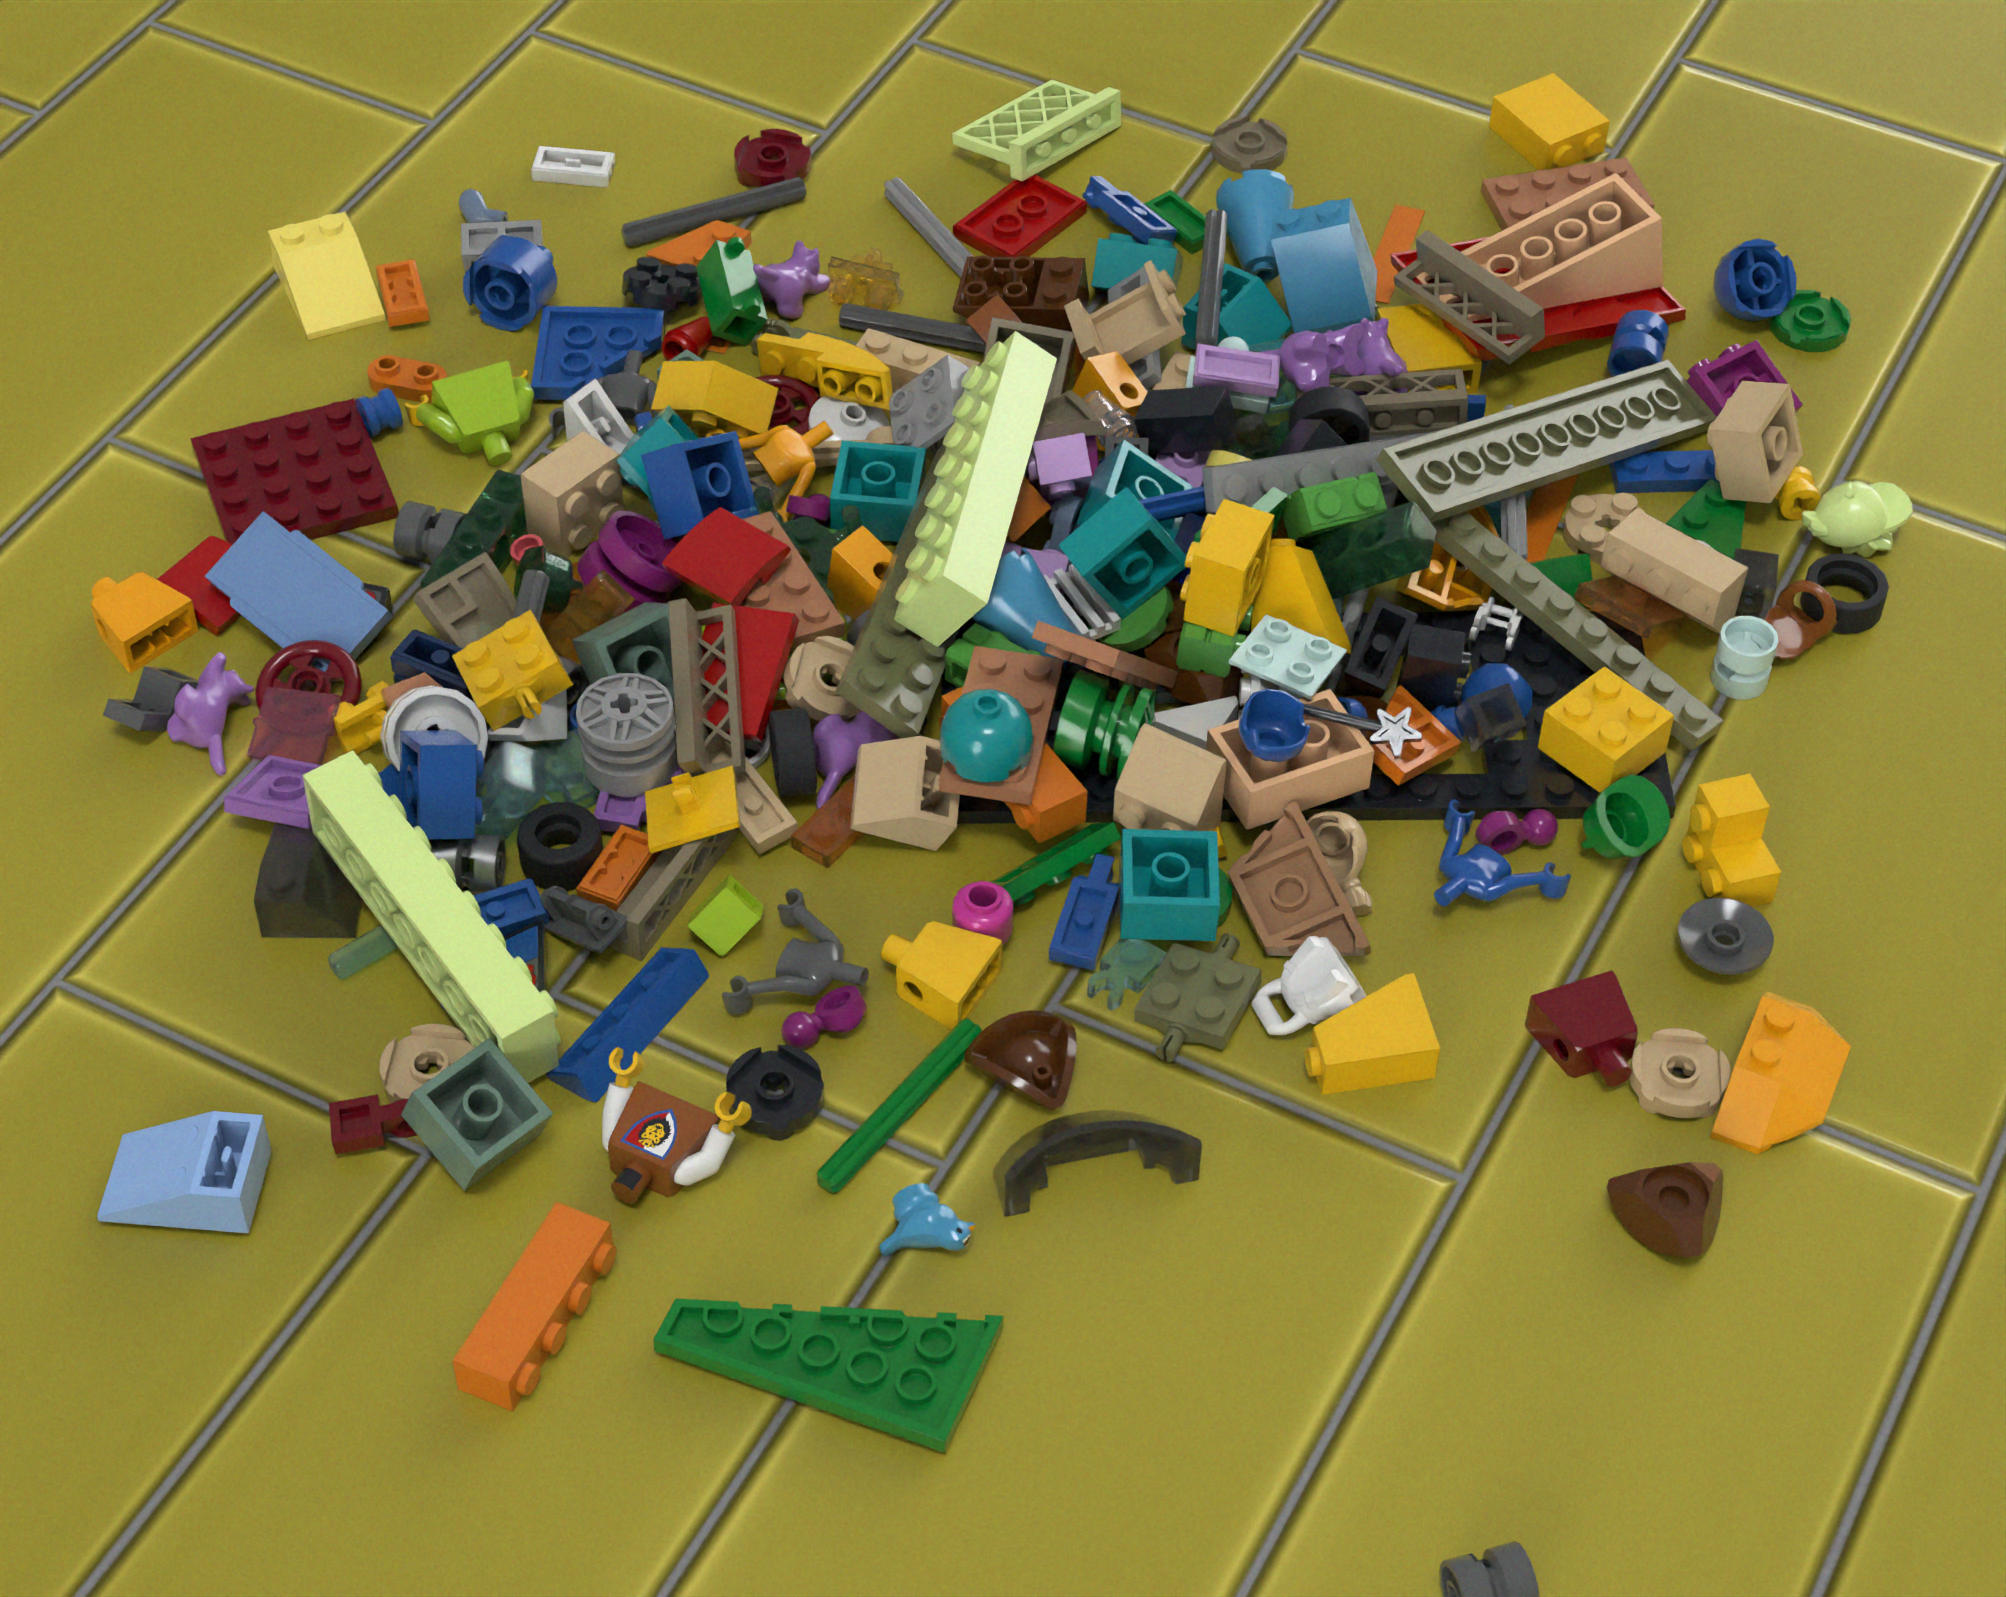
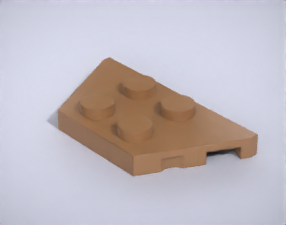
[1227,800,1371,956]

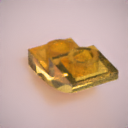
[544,569,635,663]

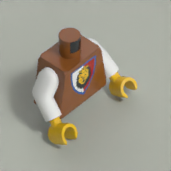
[602,1047,752,1203]

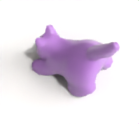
[753,241,831,319]
[1353,318,1408,396]
[1257,323,1366,393]
[167,652,254,776]
[812,711,899,812]

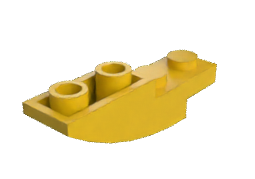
[756,332,893,410]

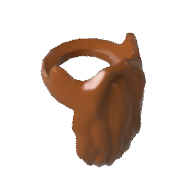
[1764,580,1838,659]

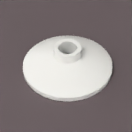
[808,396,890,441]

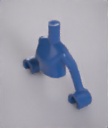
[1434,799,1571,906]

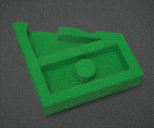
[1666,479,1746,562]

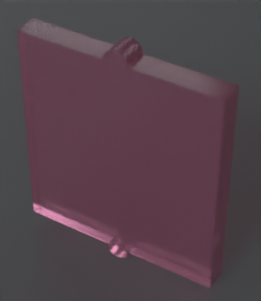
[247,687,341,765]

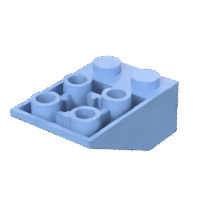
[97,1111,272,1233]

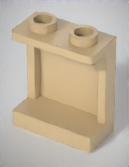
[1064,260,1186,365]

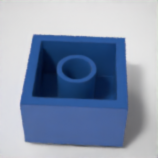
[641,431,759,540]
[399,730,484,839]

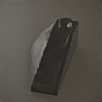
[254,822,363,939]

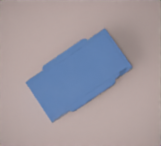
[204,511,393,683]

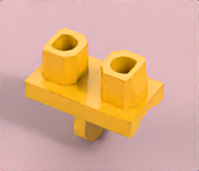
[330,680,403,755]

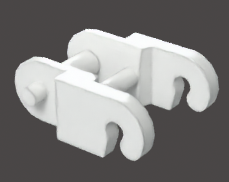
[1469,597,1524,651]

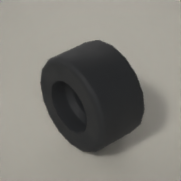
[516,802,603,891]

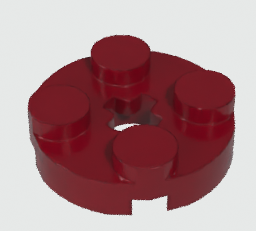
[734,129,811,188]

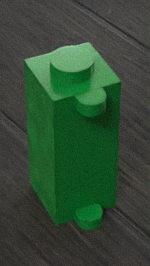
[696,237,768,346]

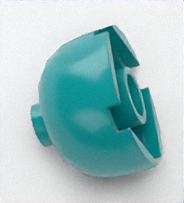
[940,689,1033,782]

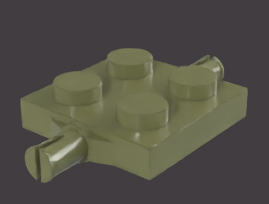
[1134,933,1261,1062]

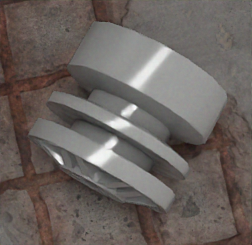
[576,673,678,797]

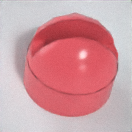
[510,534,547,571]

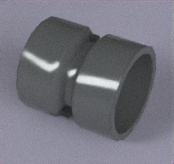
[393,501,472,568]
[1439,1541,1539,1597]

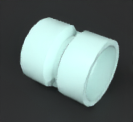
[1710,616,1779,700]

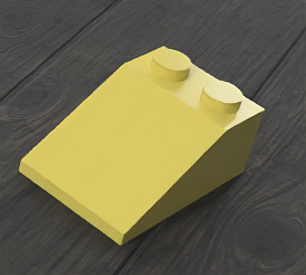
[268,212,386,340]

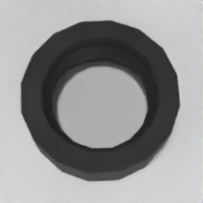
[1289,386,1370,445]
[1800,553,1889,634]
[769,708,817,798]

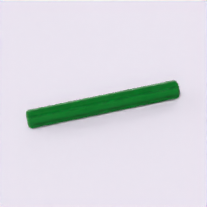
[817,1018,982,1193]

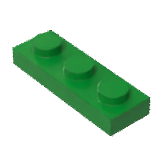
[991,822,1122,907]

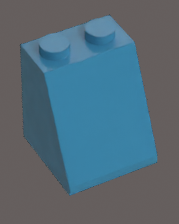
[1271,198,1378,333]

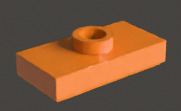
[375,259,430,327]
[576,824,663,911]

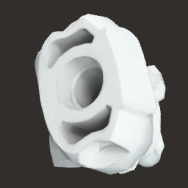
[1251,936,1366,1036]

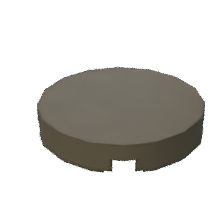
[1211,117,1287,173]

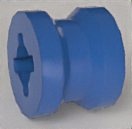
[355,388,403,438]

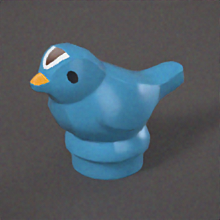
[879,1183,975,1257]

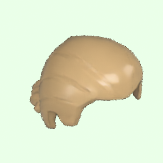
[1307,811,1372,917]

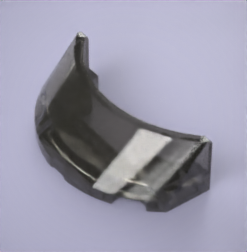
[993,1110,1202,1217]

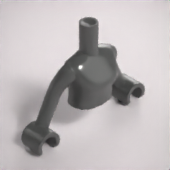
[549,350,659,435]
[721,888,869,1014]

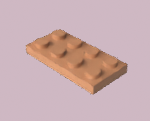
[1481,158,1655,231]
[739,511,845,652]
[1032,621,1178,690]
[939,646,1064,805]

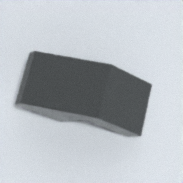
[103,666,199,732]

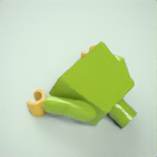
[404,360,534,466]

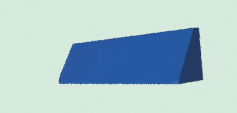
[546,947,709,1102]

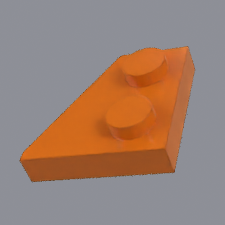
[646,220,752,266]
[1371,685,1462,785]

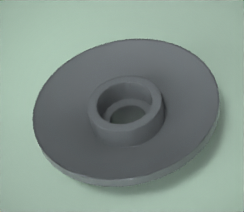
[1677,898,1774,975]

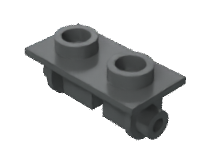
[540,886,628,954]

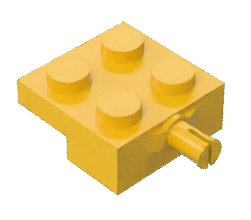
[452,610,573,731]

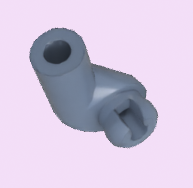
[459,189,508,223]

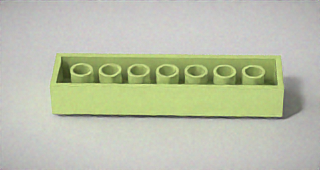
[894,331,1057,647]
[303,750,561,1083]

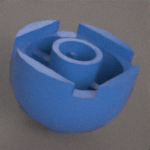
[1713,239,1797,322]

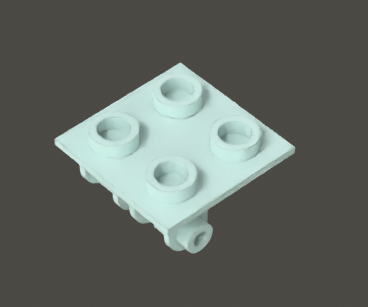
[1229,614,1347,700]

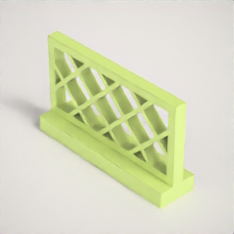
[952,80,1121,181]

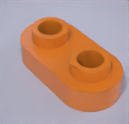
[367,355,447,403]

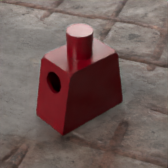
[1525,970,1638,1087]

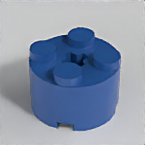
[463,235,557,331]

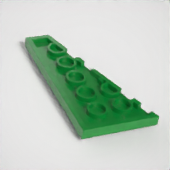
[653,1298,1004,1453]

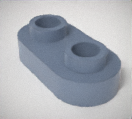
[1042,494,1085,555]

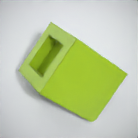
[687,874,764,956]

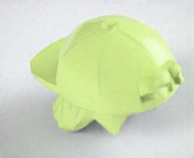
[1802,481,1913,557]

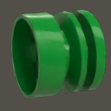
[1053,670,1157,780]

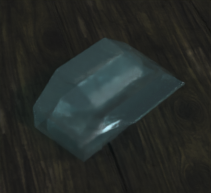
[510,728,600,808]

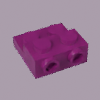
[1687,340,1803,416]

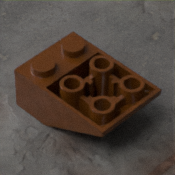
[953,255,1089,332]

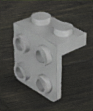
[889,355,969,449]

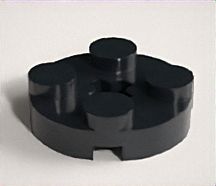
[622,257,702,310]
[726,1045,824,1141]

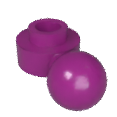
[786,494,831,527]
[1475,809,1558,855]
[781,985,867,1050]

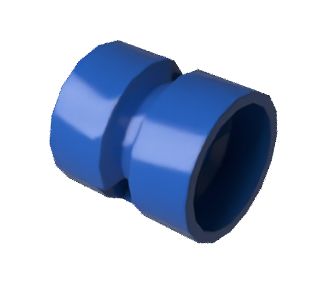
[1607,310,1669,377]

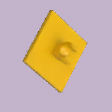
[645,765,740,854]

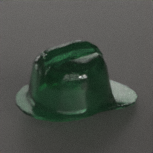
[514,546,583,614]

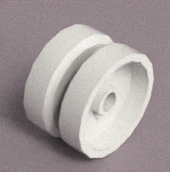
[380,685,488,772]

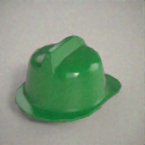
[1581,775,1670,859]

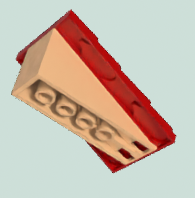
[1390,173,1686,360]

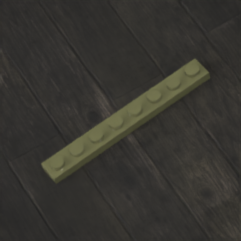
[1427,511,1724,751]

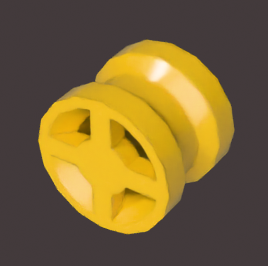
[1775,466,1821,520]

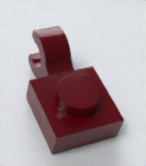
[328,1094,417,1154]

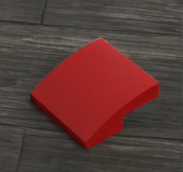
[662,507,791,606]
[156,535,241,636]

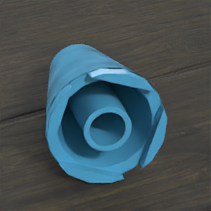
[1216,169,1294,283]
[971,548,1076,670]

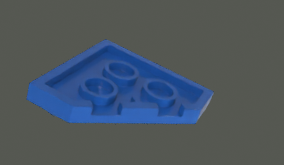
[531,306,665,400]

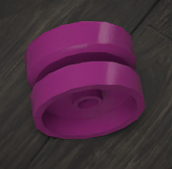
[577,510,683,614]

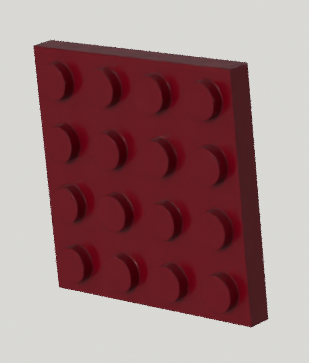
[190,398,399,545]

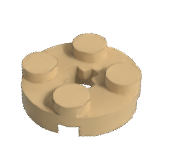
[1563,492,1646,564]
[784,636,862,722]
[379,1024,475,1104]
[1629,1028,1731,1118]

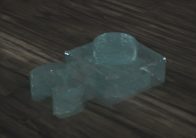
[1087,939,1167,1011]

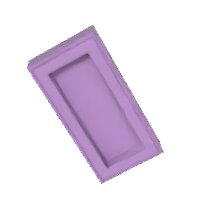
[1192,344,1280,398]

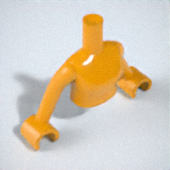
[706,420,834,536]

